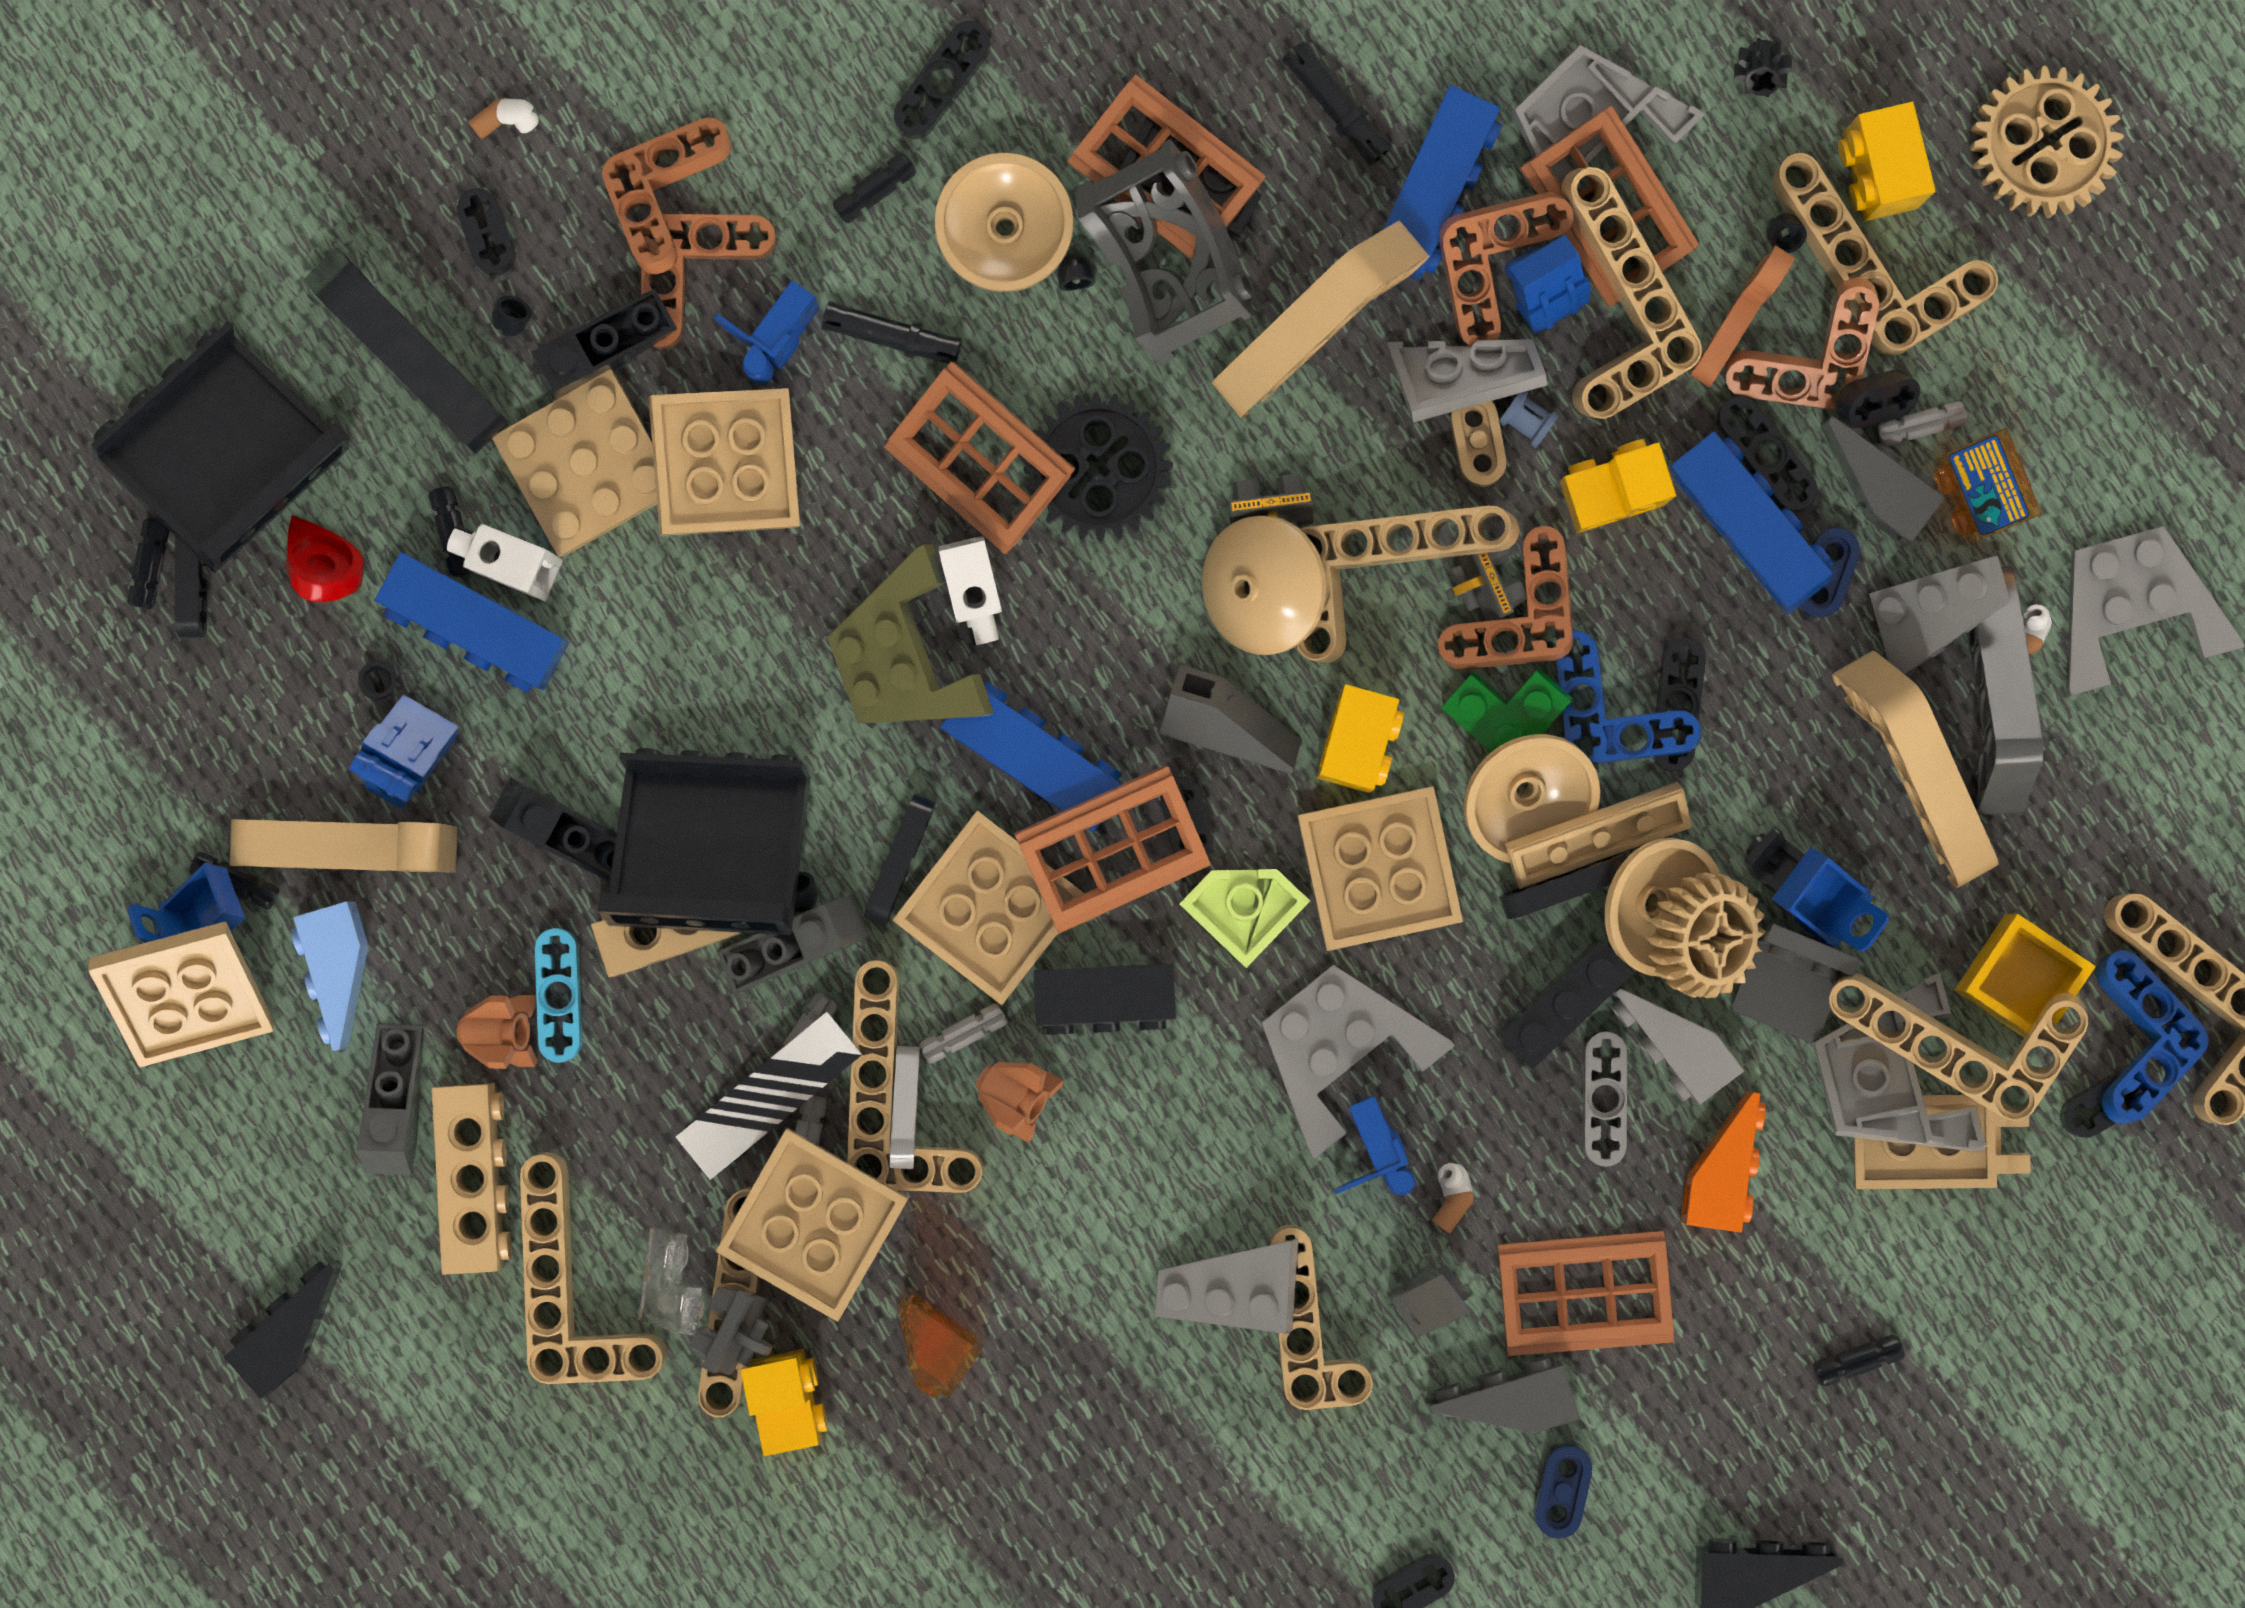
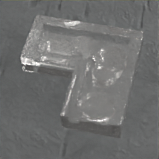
[638,1227,704,1335]

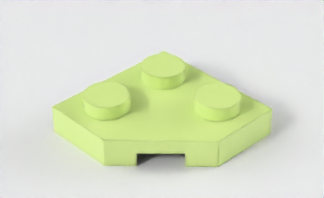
[1179,869,1310,968]

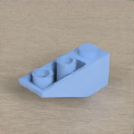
[291,901,369,1051]

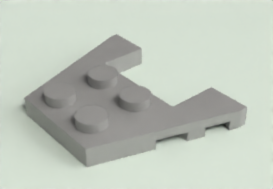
[1511,45,1704,202]
[2066,526,2244,696]
[1261,965,1455,1159]
[1813,974,1986,1152]

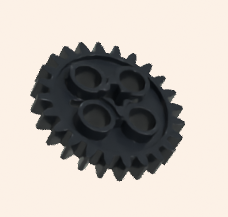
[1024,392,1173,543]

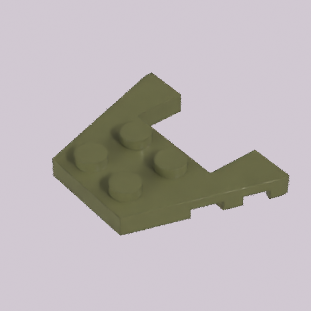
[827,544,994,724]

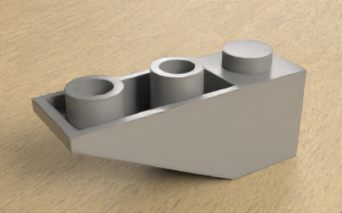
[1610,988,1744,1105]

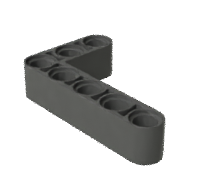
[1967,566,2044,815]

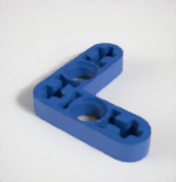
[1556,631,1702,765]
[2095,950,2209,1125]

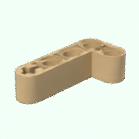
[1269,1225,1373,1410]

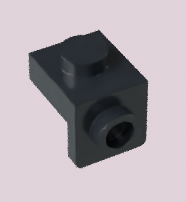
[1745,826,1805,894]

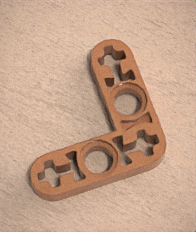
[602,117,732,274]
[1439,192,1574,347]
[641,214,777,349]
[1690,246,1795,387]
[1725,277,1879,410]
[1438,526,1574,670]

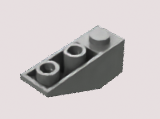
[1821,416,1945,546]
[1159,665,1302,774]
[717,894,870,994]
[357,1024,423,1175]
[1388,1262,1471,1337]
[1426,1356,1580,1433]

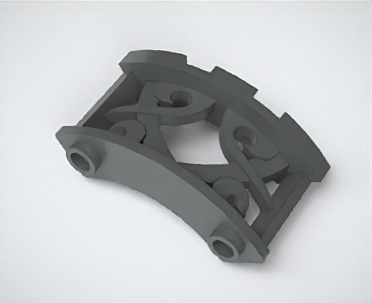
[1076,140,1255,365]

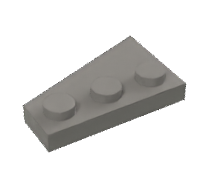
[1387,339,1547,423]
[1869,556,2010,677]
[1155,1238,1298,1334]

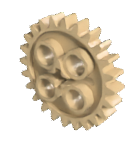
[1970,66,2124,218]

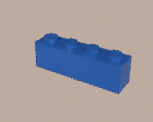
[1383,85,1503,282]
[1670,431,1833,615]
[374,552,570,693]
[940,680,1122,833]

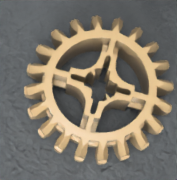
[1646,873,1765,998]

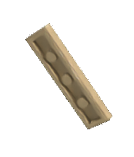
[1505,782,1692,889]

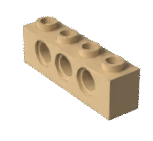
[591,916,741,977]
[432,1083,512,1275]

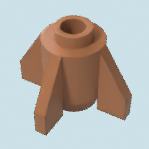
[457,995,538,1069]
[976,1060,1063,1143]

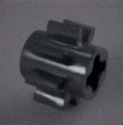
[1734,38,1792,97]

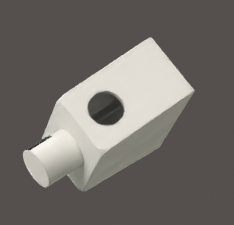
[447,524,563,602]
[939,536,1002,645]

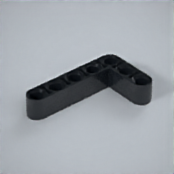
[304,247,509,454]

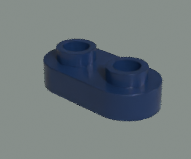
[1798,528,1860,618]
[1534,1444,1592,1539]

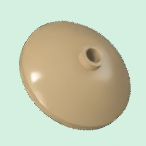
[935,153,1073,292]
[1202,515,1326,655]
[1464,734,1600,863]
[1605,838,1720,977]

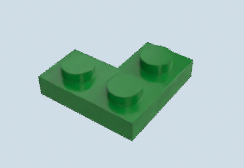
[1441,668,1573,752]

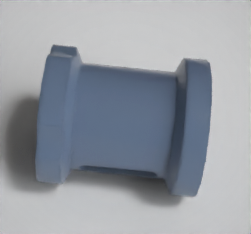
[1499,391,1560,449]

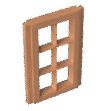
[1067,74,1266,261]
[1519,105,1699,307]
[884,362,1076,554]
[1014,765,1211,934]
[1497,1230,1674,1356]

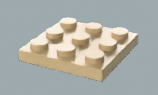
[492,369,657,558]
[649,388,800,536]
[1297,786,1463,951]
[892,811,1085,1005]
[88,921,273,1068]
[716,1128,909,1322]

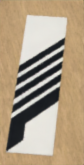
[676,1012,862,1180]

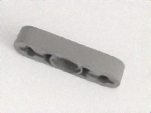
[1583,1031,1627,1167]
[890,1046,920,1169]

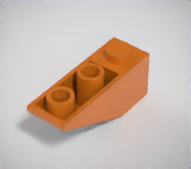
[1680,1091,1766,1233]

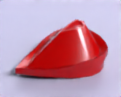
[286,515,364,602]

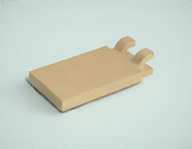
[1853,1094,2031,1189]

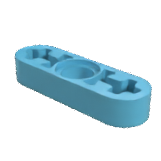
[535,928,582,1063]

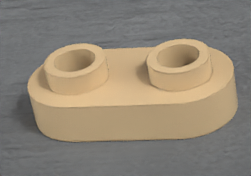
[1450,401,1507,487]

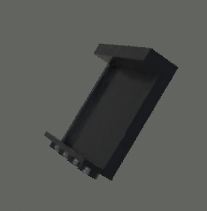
[91,322,349,573]
[598,748,811,935]

